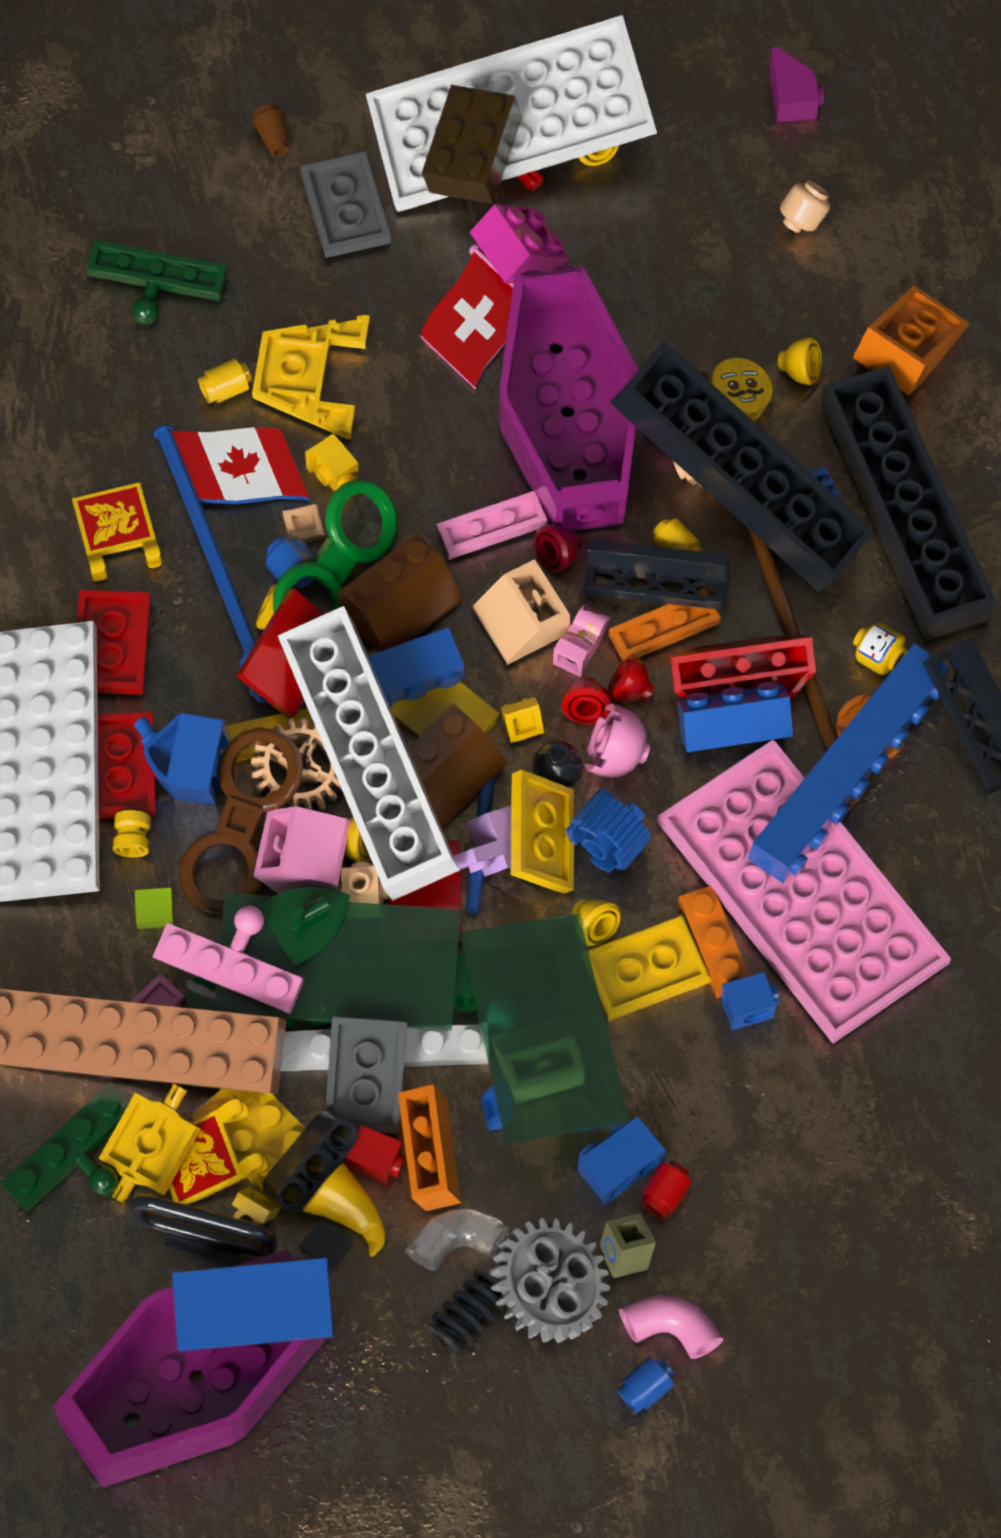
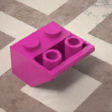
[470,204,570,284]

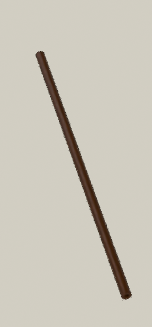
[700,372,860,804]

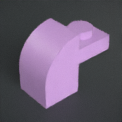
[454,806,511,877]

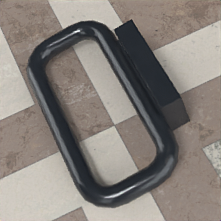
[129,1195,277,1267]

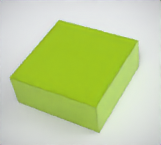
[135,888,174,929]

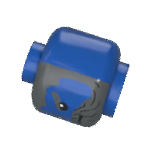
[266,535,316,588]

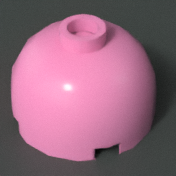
[585,703,650,778]

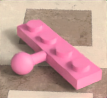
[153,906,305,1014]

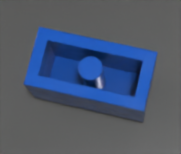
[578,1117,666,1205]

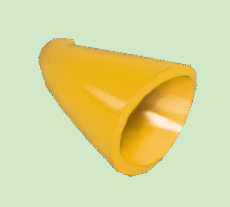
[302,1163,385,1257]

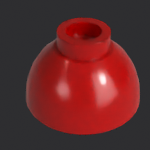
[607,655,655,703]
[561,677,611,725]

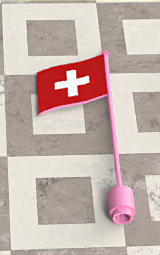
[420,244,514,390]

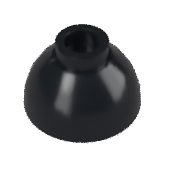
[532,740,583,787]

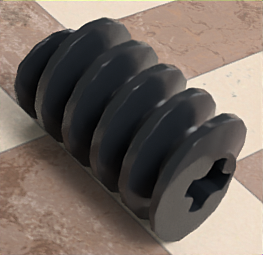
[423,1270,506,1355]

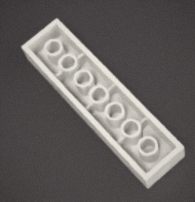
[278,606,459,901]

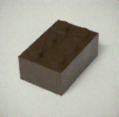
[422,85,522,204]

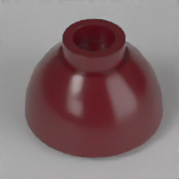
[534,524,582,573]

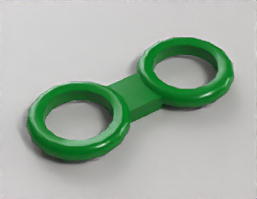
[273,479,398,613]

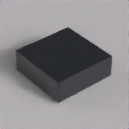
[299,1217,352,1271]

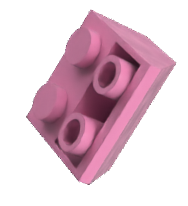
[254,806,351,894]

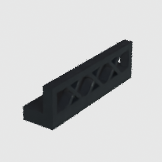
[583,539,731,610]
[923,637,1001,790]

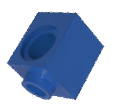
[720,972,780,1030]

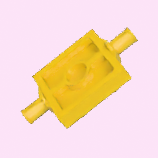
[99,1083,201,1204]

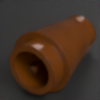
[252,103,290,156]

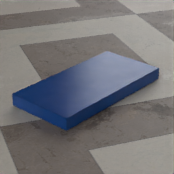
[172,1258,334,1352]

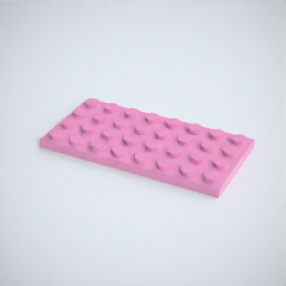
[657,739,951,1044]

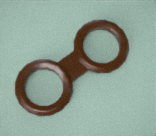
[179,727,303,916]

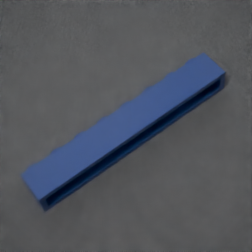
[747,643,950,883]

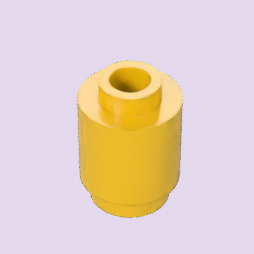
[198,358,252,404]
[652,518,704,552]

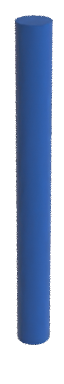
[465,778,495,914]

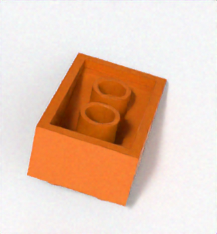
[853,286,969,395]

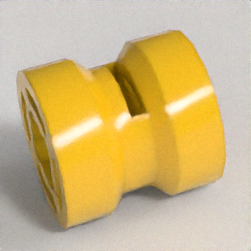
[113,810,151,858]

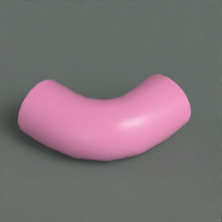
[619,1294,723,1359]

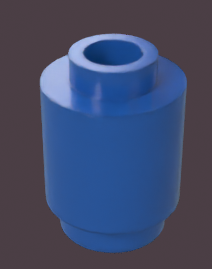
[617,1357,675,1413]

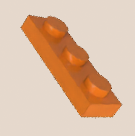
[609,589,720,661]
[678,886,749,998]

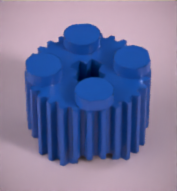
[566,788,652,874]

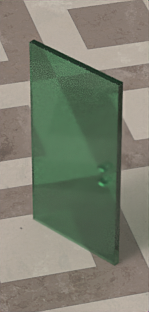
[214,893,461,1031]
[459,914,629,1144]

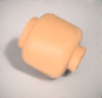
[780,180,830,233]

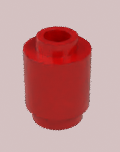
[640,1160,692,1219]

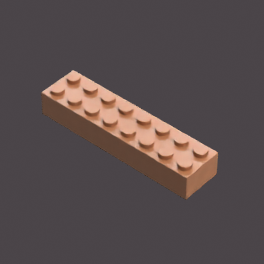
[0,989,287,1095]

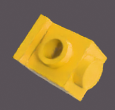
[305,433,359,492]

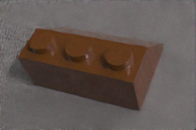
[338,533,463,652]
[407,703,508,828]

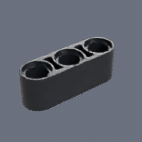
[262,1110,358,1211]

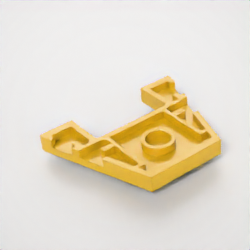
[252,315,370,439]

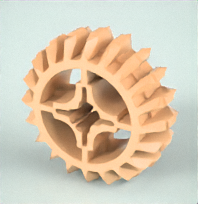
[251,718,342,811]

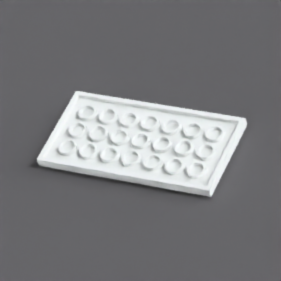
[366,15,657,212]
[0,621,99,902]

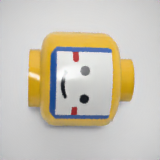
[853,622,908,675]

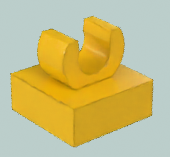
[501,697,544,743]
[232,1186,281,1226]

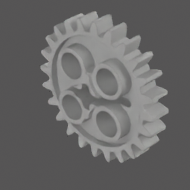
[490,1218,610,1343]

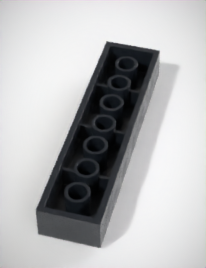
[609,341,874,592]
[821,366,996,641]

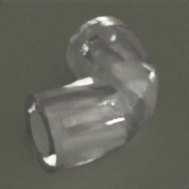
[405,1209,509,1271]

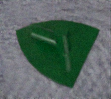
[257,887,350,967]

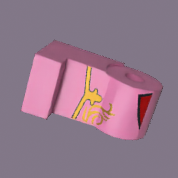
[553,605,610,677]

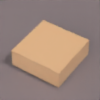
[283,503,325,543]

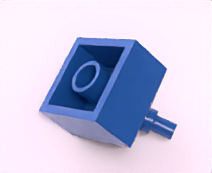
[134,713,231,806]

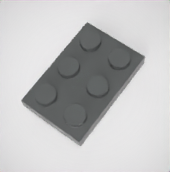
[300,152,391,258]
[325,1015,407,1134]

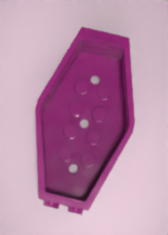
[498,265,638,531]
[53,1249,334,1488]

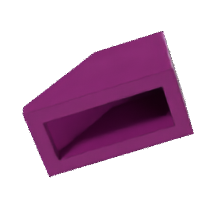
[769,47,824,122]

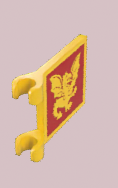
[72,482,162,582]
[169,1099,269,1205]

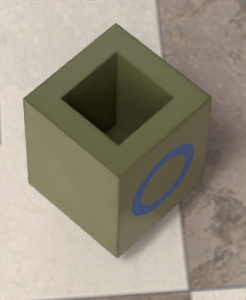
[598,1213,656,1278]

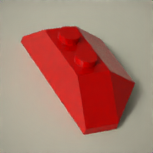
[670,636,816,701]

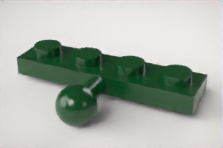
[86,240,228,325]
[0,1082,130,1212]

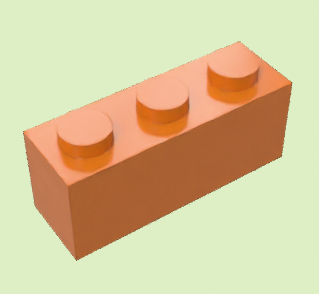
[398,1084,461,1211]

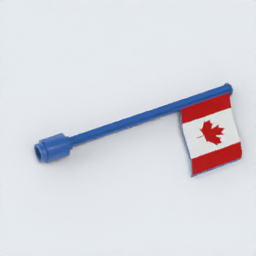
[154,425,310,703]

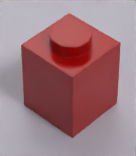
[345,1125,406,1186]

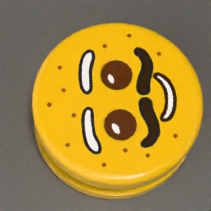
[708,358,772,422]

